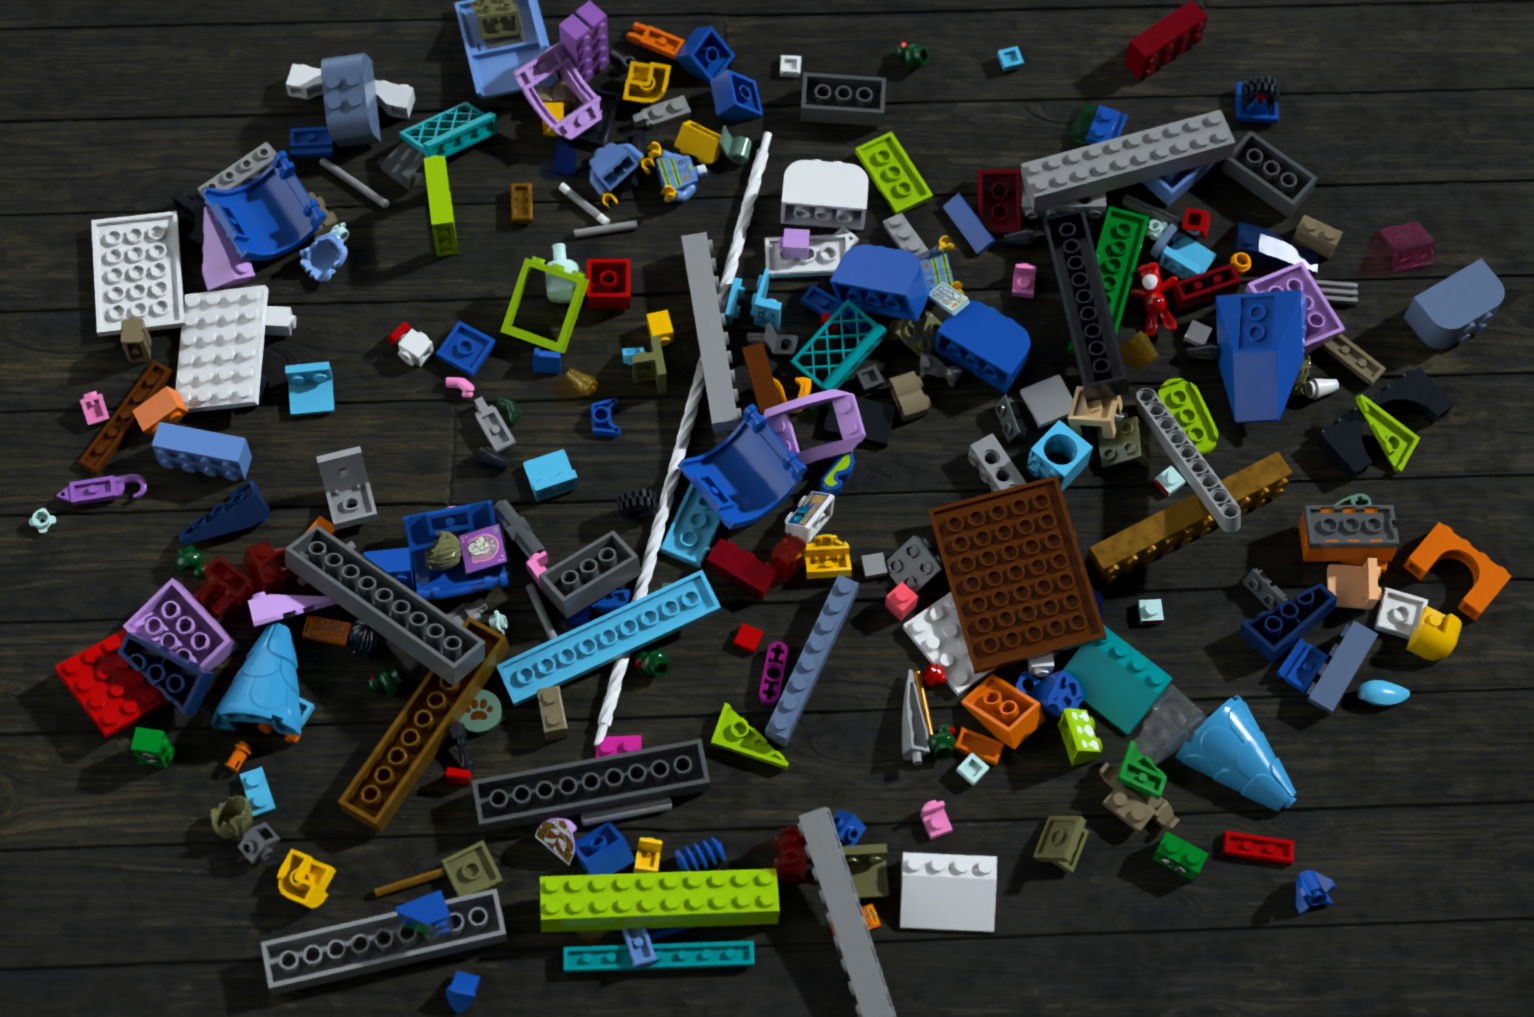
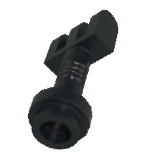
[449,722,476,771]

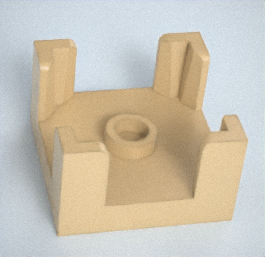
[1068,386,1123,439]

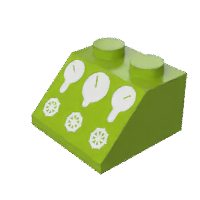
[1058,708,1103,766]

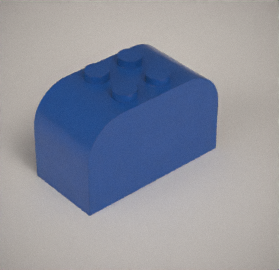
[830,244,931,321]
[934,300,1030,394]

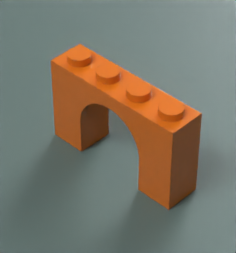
[1403,522,1512,621]

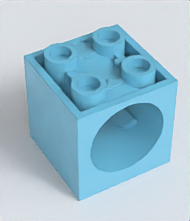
[1026,420,1093,491]

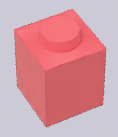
[885,582,918,621]

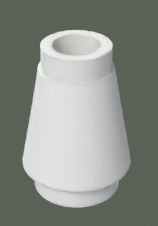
[1305,378,1339,400]

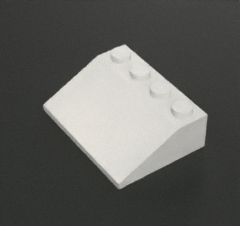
[900,852,997,933]

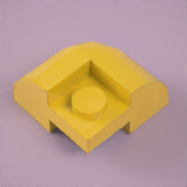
[623,61,671,104]
[1406,606,1462,661]
[277,849,336,908]

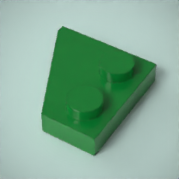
[1116,740,1167,800]

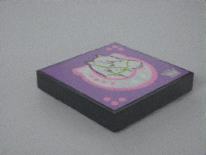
[458,523,510,578]

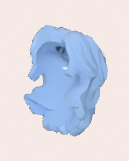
[299,232,348,282]

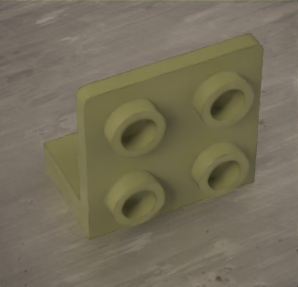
[470,0,520,40]
[884,307,942,357]
[1097,416,1152,468]
[842,844,889,899]

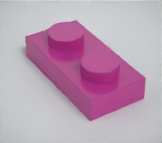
[595,735,642,758]

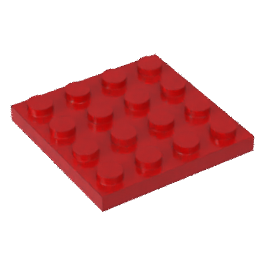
[55,628,171,739]

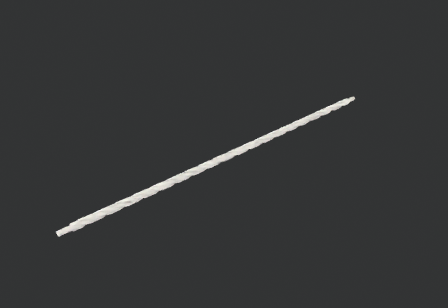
[594,132,772,747]

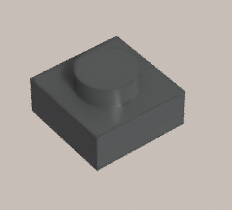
[855,364,884,393]

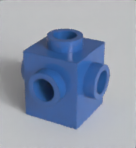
[833,810,866,846]

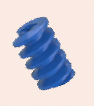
[674,837,726,872]

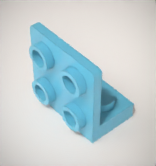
[1159,234,1217,280]
[751,268,782,330]
[285,362,335,416]
[523,449,579,502]

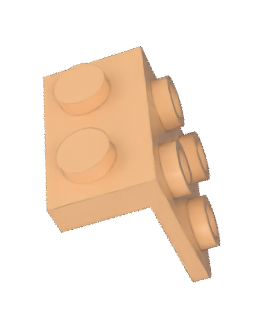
[1327,558,1382,610]

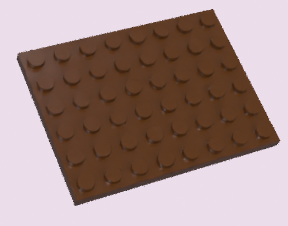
[928,476,1107,674]

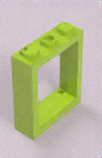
[424,155,458,257]
[500,256,590,353]

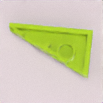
[1355,394,1420,473]
[711,703,789,769]

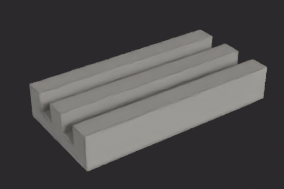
[1315,280,1358,305]

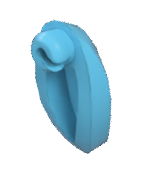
[1357,680,1410,706]

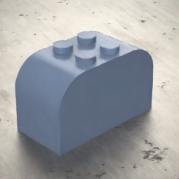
[321,53,381,148]
[1404,258,1505,349]

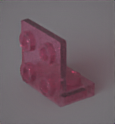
[1379,222,1435,271]

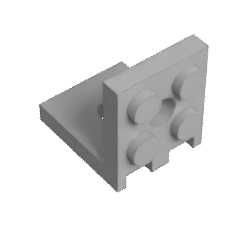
[316,446,379,530]

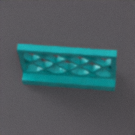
[399,102,498,158]
[790,299,887,391]

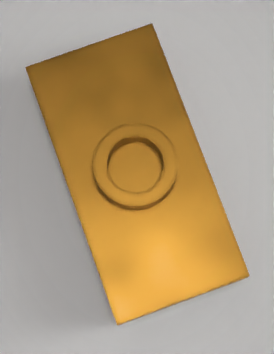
[511,183,533,224]

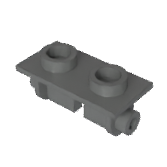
[994,395,1027,443]
[1242,568,1288,610]

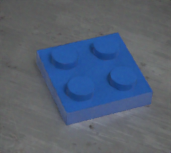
[436,321,496,377]

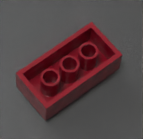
[1124,0,1208,80]

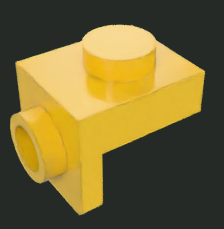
[634,837,662,873]

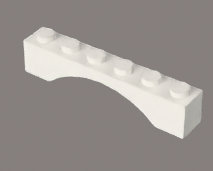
[286,64,415,119]

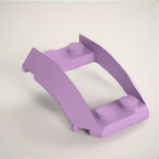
[513,42,602,140]
[764,389,866,465]

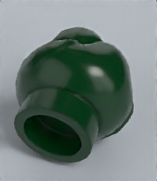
[895,42,929,70]
[175,545,210,580]
[635,649,669,677]
[367,667,407,697]
[928,723,956,760]

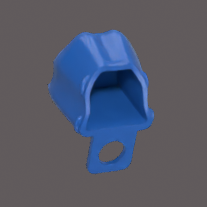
[1015,670,1084,717]

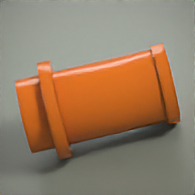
[225,741,252,772]

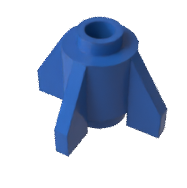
[1295,870,1336,915]

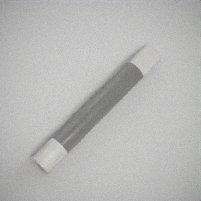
[558,183,610,225]

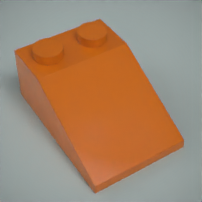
[961,673,1045,749]

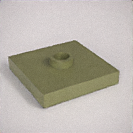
[441,840,504,897]

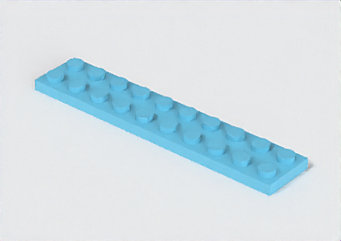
[496,570,722,707]

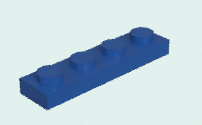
[800,284,884,340]

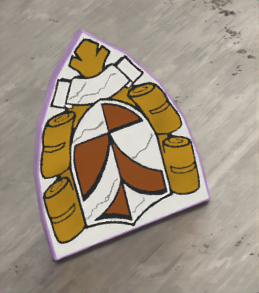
[535,818,577,866]

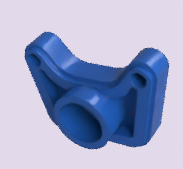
[590,398,621,437]

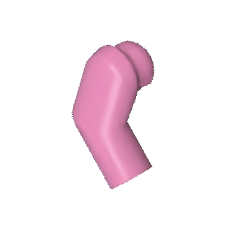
[446,377,475,398]

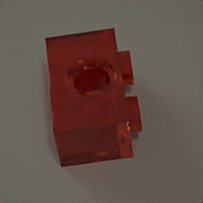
[771,533,806,582]

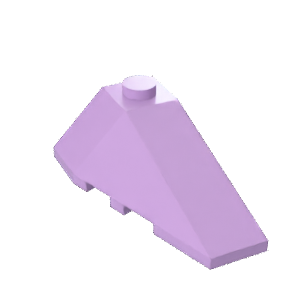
[248,591,337,627]

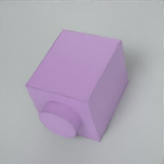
[779,228,810,259]

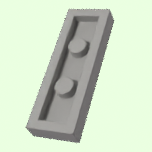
[883,213,930,261]

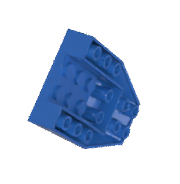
[1216,290,1307,424]

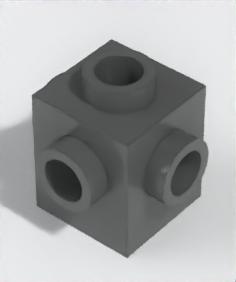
[238,822,280,863]

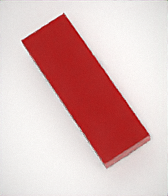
[1222,831,1295,865]

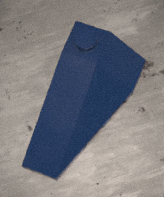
[1233,222,1319,274]
[179,479,271,545]

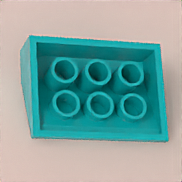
[1063,625,1173,736]

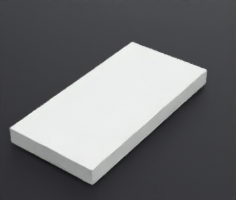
[765,234,850,278]

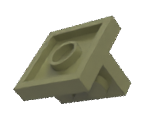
[632,335,667,395]
[1033,816,1089,873]

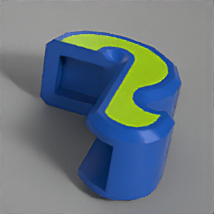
[819,441,855,496]

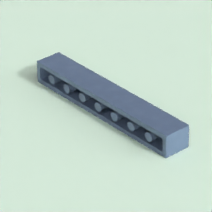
[765,575,859,748]

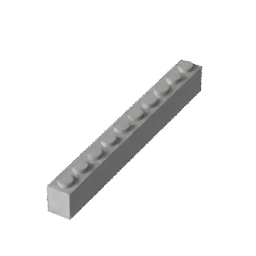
[681,232,742,434]
[798,807,897,1017]

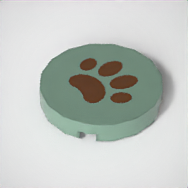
[459,690,502,735]

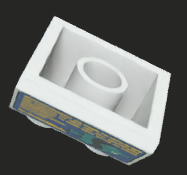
[785,491,835,546]

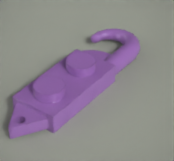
[56,474,147,506]

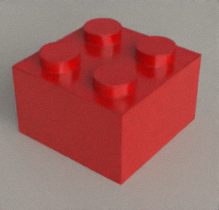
[587,259,631,309]

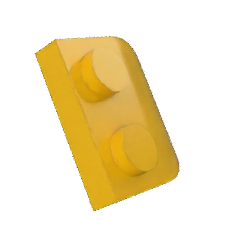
[805,534,852,579]

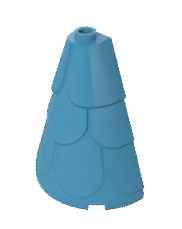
[211,621,302,735]
[1175,695,1297,812]

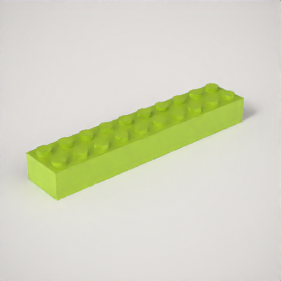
[540,869,780,932]

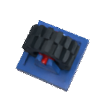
[1236,75,1280,124]

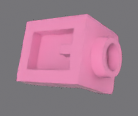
[1012,263,1037,298]
[80,391,110,425]
[526,551,548,590]
[920,800,953,840]

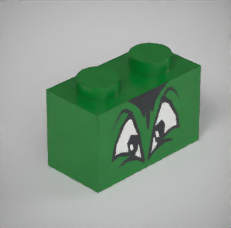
[131,727,174,768]
[1153,832,1208,881]

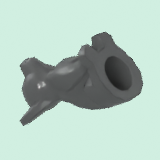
[919,352,963,387]

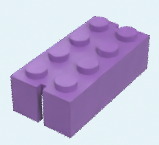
[559,0,609,82]

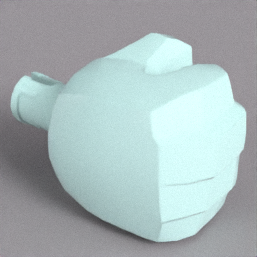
[545,243,587,304]

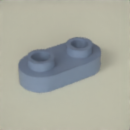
[1150,223,1181,259]

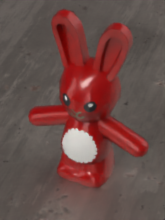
[1128,262,1178,338]

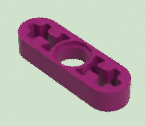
[759,641,788,706]

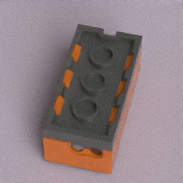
[1298,505,1400,562]

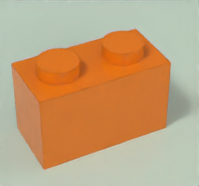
[133,386,189,437]

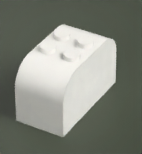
[780,159,868,230]

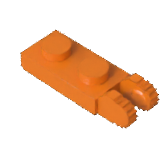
[626,22,686,61]

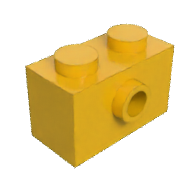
[674,120,722,164]

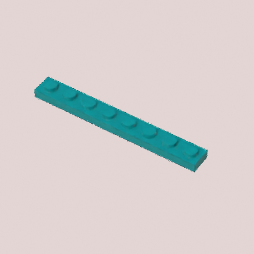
[564,941,755,973]

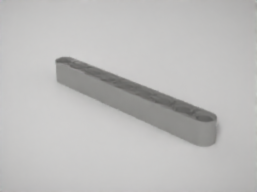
[1136,388,1241,533]

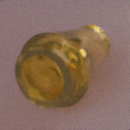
[1128,331,1159,363]
[566,368,598,396]

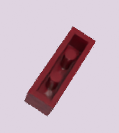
[1170,263,1241,312]
[706,538,778,600]

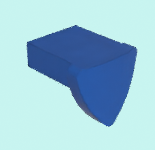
[532,347,561,374]
[446,971,480,1013]

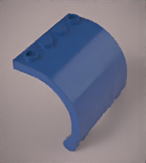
[201,151,327,261]
[677,404,807,530]
[403,500,509,601]

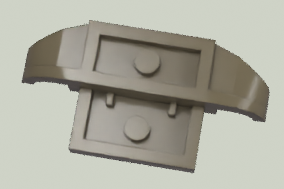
[1099,762,1179,833]

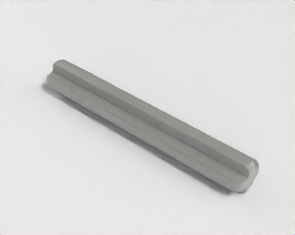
[581,797,672,826]

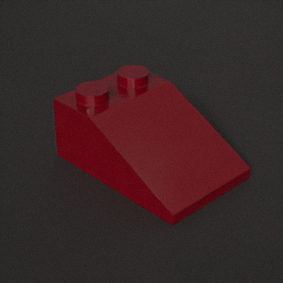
[977,169,1021,233]

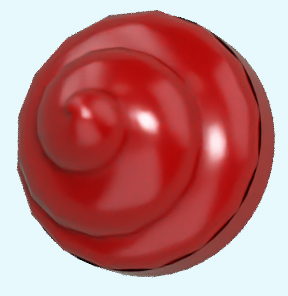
[922,663,947,686]

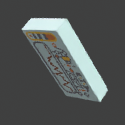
[929,281,970,316]

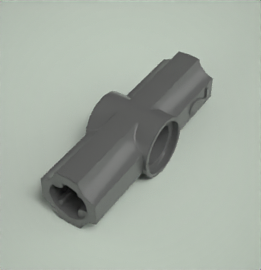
[493,499,545,559]

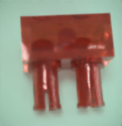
[243,541,299,595]
[193,555,256,618]
[773,826,807,882]

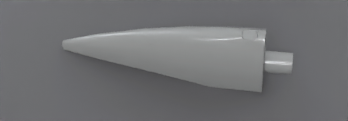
[902,669,930,765]

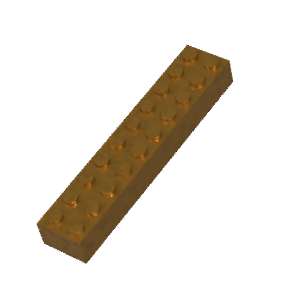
[1084,452,1292,586]
[338,616,510,834]

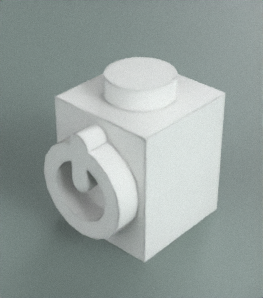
[397,328,434,367]

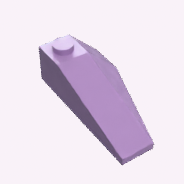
[202,207,255,292]

